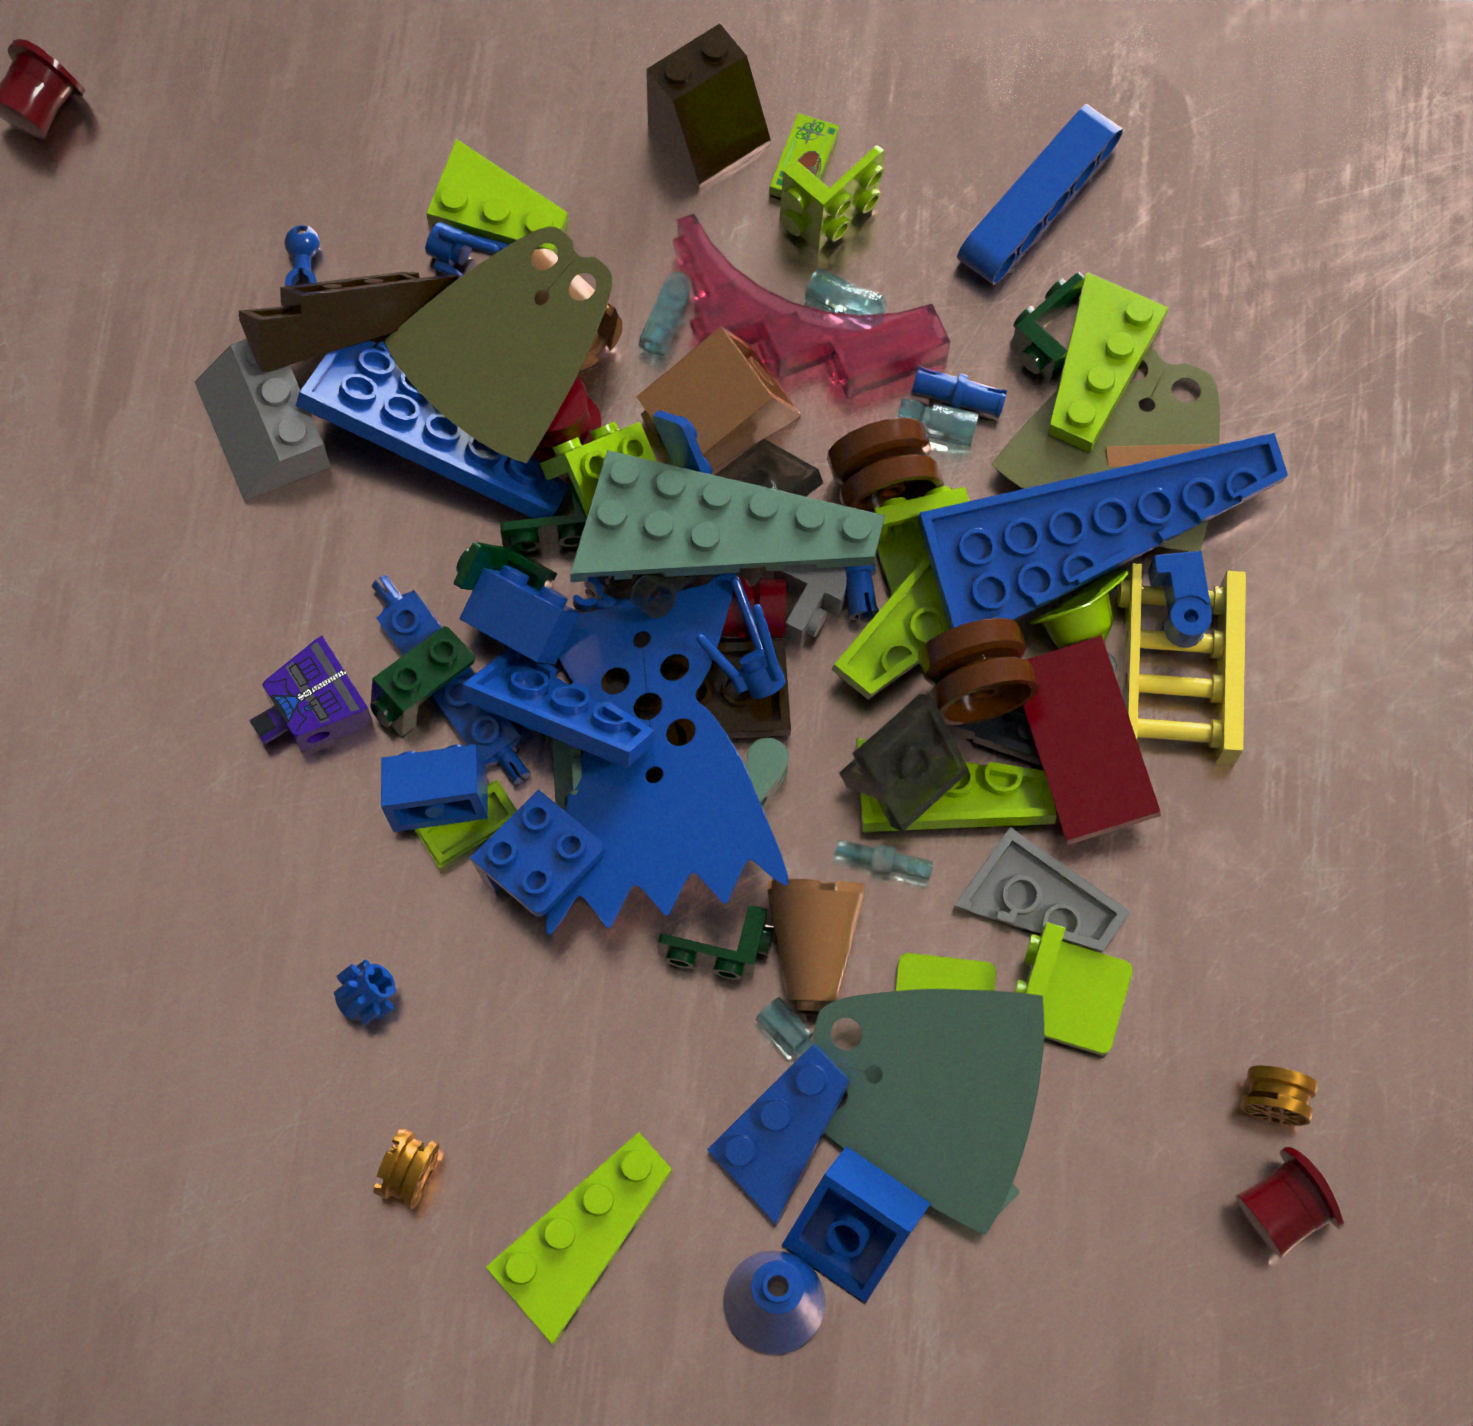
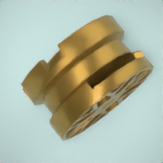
[1240,1065,1318,1126]
[373,1128,440,1210]

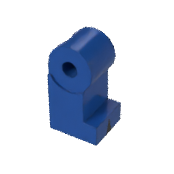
[1148,551,1212,648]

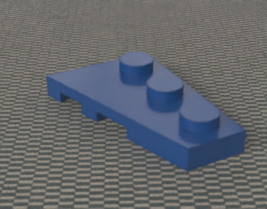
[707,1044,851,1224]

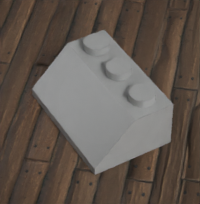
[195,339,330,501]

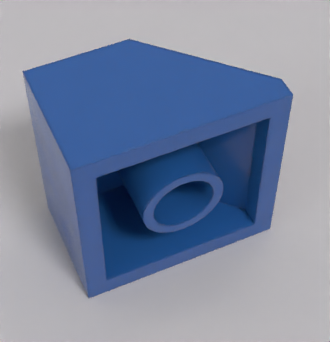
[782,1146,931,1303]

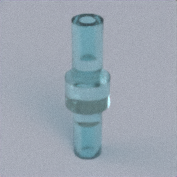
[835,839,934,880]

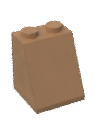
[636,327,802,469]

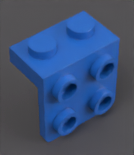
[470,789,605,916]

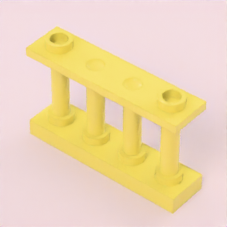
[1117,563,1246,765]

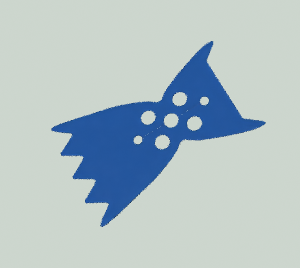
[546,573,789,935]

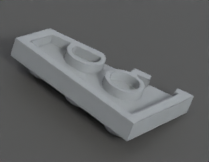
[954,827,1131,953]

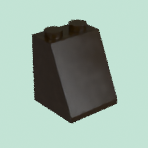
[646,23,771,189]

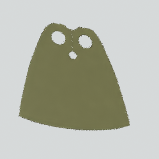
[384,226,613,464]
[991,348,1220,552]

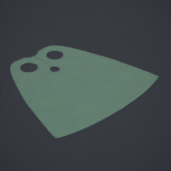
[813,989,1044,1235]

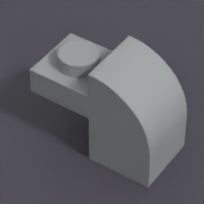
[773,564,846,648]

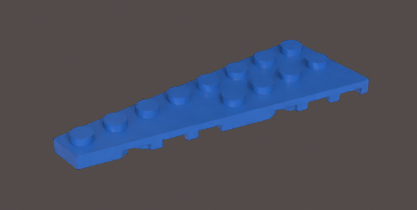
[917,433,1288,629]

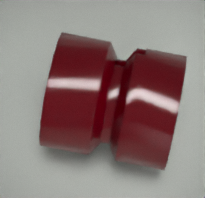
[721,577,786,640]

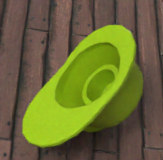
[1029,569,1128,649]

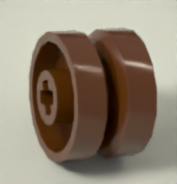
[827,417,944,513]
[918,618,1039,725]

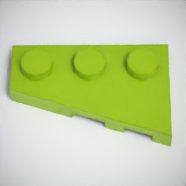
[426,139,569,254]

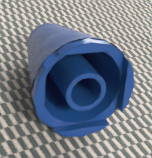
[723,1251,825,1355]

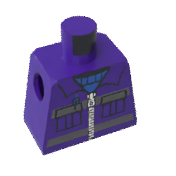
[249,635,373,751]

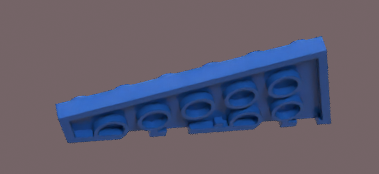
[295,340,570,519]

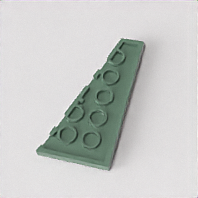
[570,450,885,582]

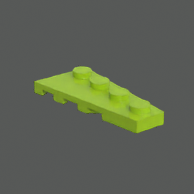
[1048,272,1169,453]
[831,554,949,699]
[855,738,1057,832]
[486,1132,672,1346]

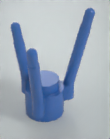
[425,222,510,278]
[696,577,786,699]

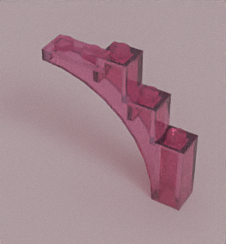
[673,214,951,399]

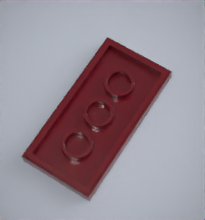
[1023,635,1161,845]

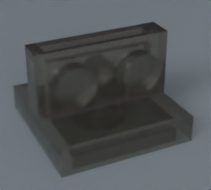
[839,693,969,832]

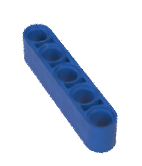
[957,104,1123,285]

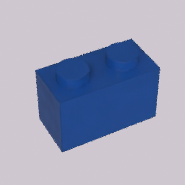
[459,565,580,664]
[381,744,488,832]

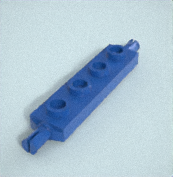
[371,575,531,785]

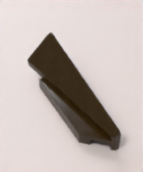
[239,272,459,372]

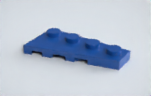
[462,647,654,769]

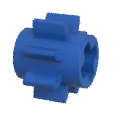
[333,959,397,1025]

